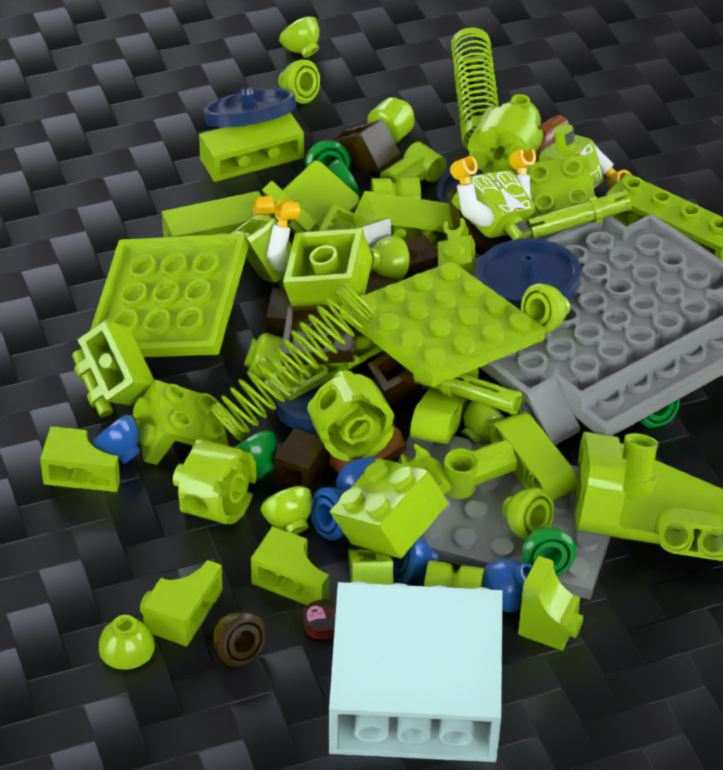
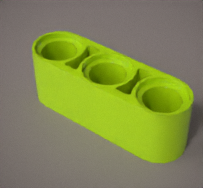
[410,387,469,445]
[489,411,578,501]

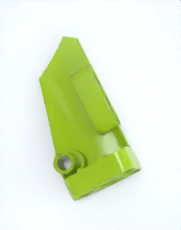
[575,432,723,561]

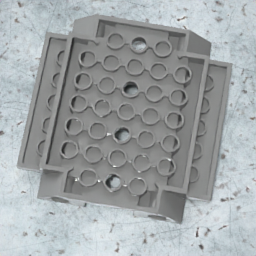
[468,214,723,445]

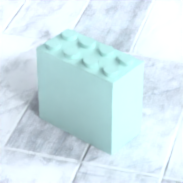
[329,581,502,762]

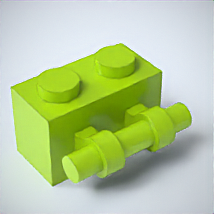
[72,320,154,418]

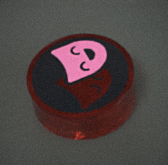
[303,599,337,639]

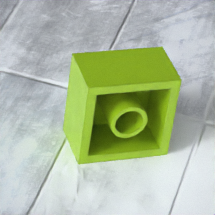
[283,228,373,307]
[329,458,449,559]

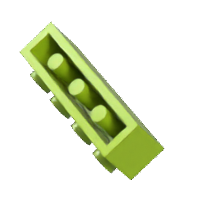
[606,173,723,261]

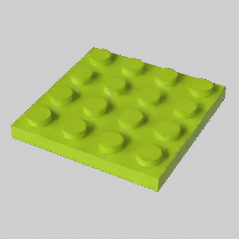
[90,233,249,357]
[340,261,545,387]

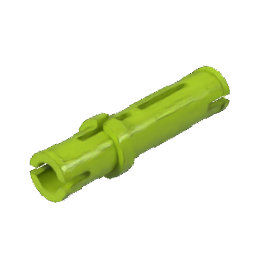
[527,189,632,239]
[413,374,523,415]

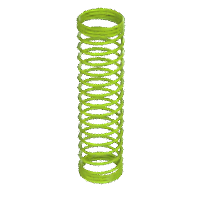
[451,28,499,151]
[210,283,376,441]

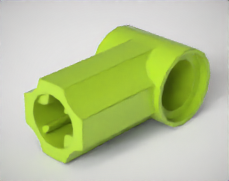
[380,142,446,183]
[444,440,518,499]

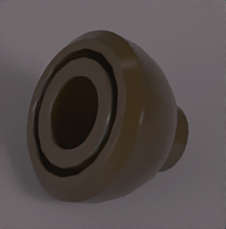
[213,612,267,667]

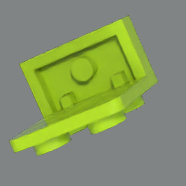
[526,155,595,226]
[262,161,360,234]
[133,380,229,465]

